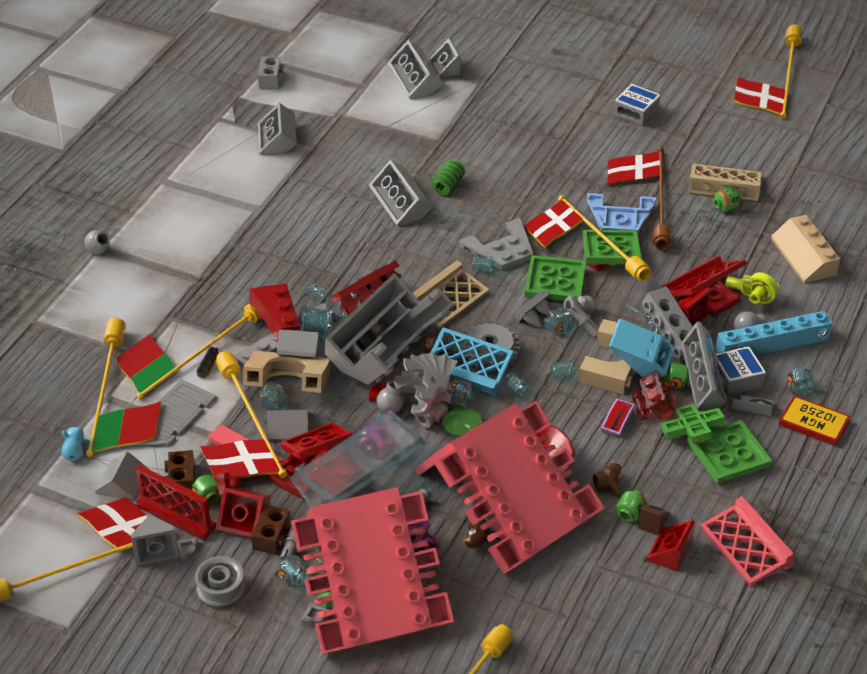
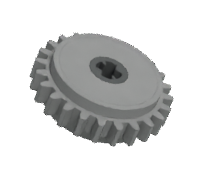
[459,323,520,372]

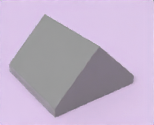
[428,38,461,79]
[276,329,318,357]
[267,410,309,442]
[95,451,149,501]
[131,515,179,566]

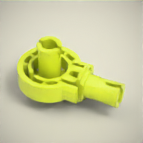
[725,273,780,304]

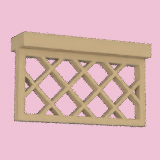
[688,164,762,201]
[413,260,489,330]

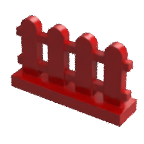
[330,260,402,323]

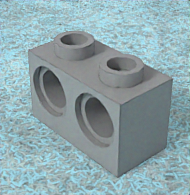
[258,57,284,89]

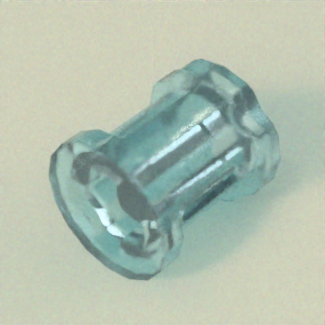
[472,254,493,273]
[551,360,573,378]
[503,371,529,397]

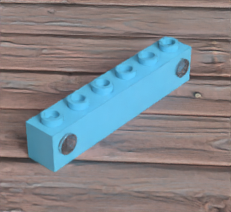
[716,311,833,356]

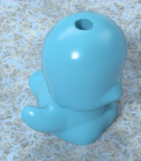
[61,427,90,461]

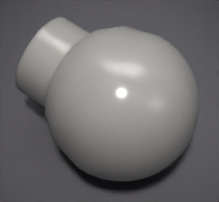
[84,230,110,255]
[734,311,766,329]
[377,381,404,415]

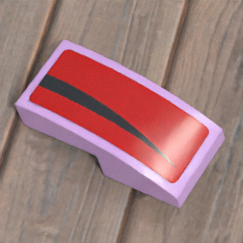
[601,398,635,437]

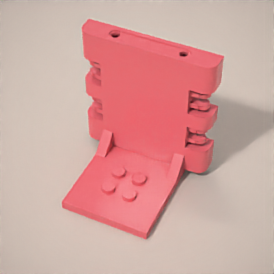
[414,400,604,574]
[291,487,454,655]

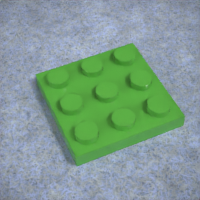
[582,230,642,266]
[525,255,586,301]
[687,420,772,484]

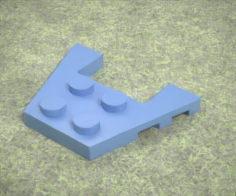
[587,193,656,236]

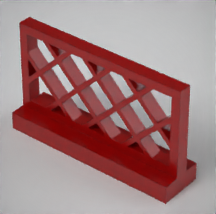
[661,256,747,300]
[136,465,216,541]

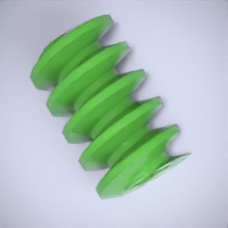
[431,160,466,196]

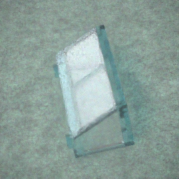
[290,410,427,508]

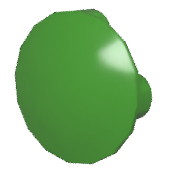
[442,407,482,438]

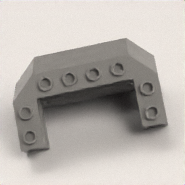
[325,273,454,385]

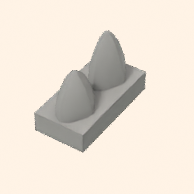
[513,289,551,327]

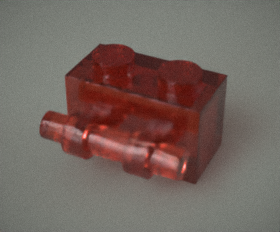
[631,370,677,421]

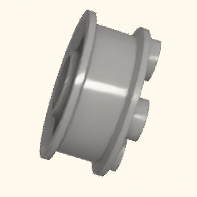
[195,556,245,608]

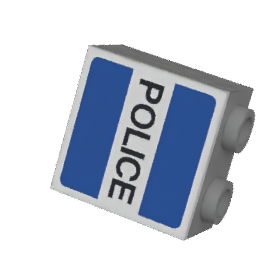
[614,84,660,126]
[715,346,766,396]

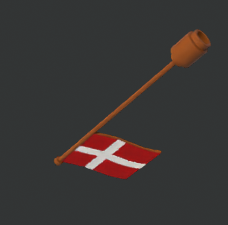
[608,147,671,250]

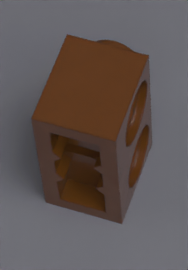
[164,450,195,496]
[251,505,293,555]

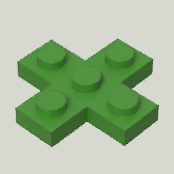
[661,404,726,444]

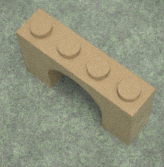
[579,319,637,395]
[243,351,331,393]

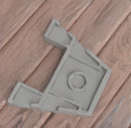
[459,218,533,271]

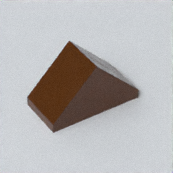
[639,505,671,536]

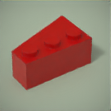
[249,283,300,340]

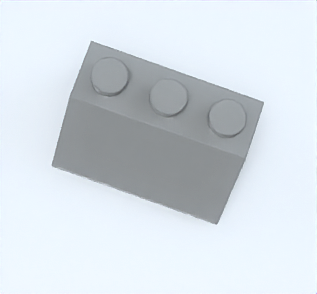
[258,103,297,155]

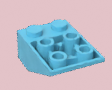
[609,319,675,383]

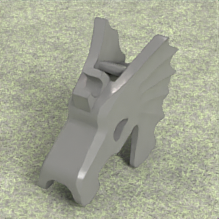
[394,352,457,416]

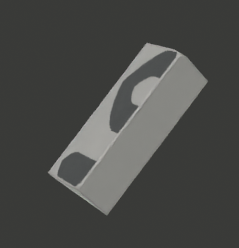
[731,394,773,416]

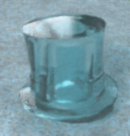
[298,305,332,341]

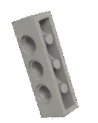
[642,286,693,364]

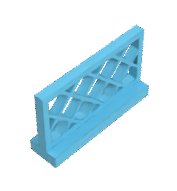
[431,327,514,397]

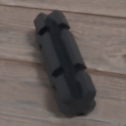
[196,346,219,378]

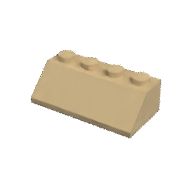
[771,215,840,283]

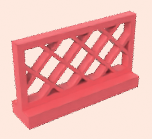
[700,496,794,587]

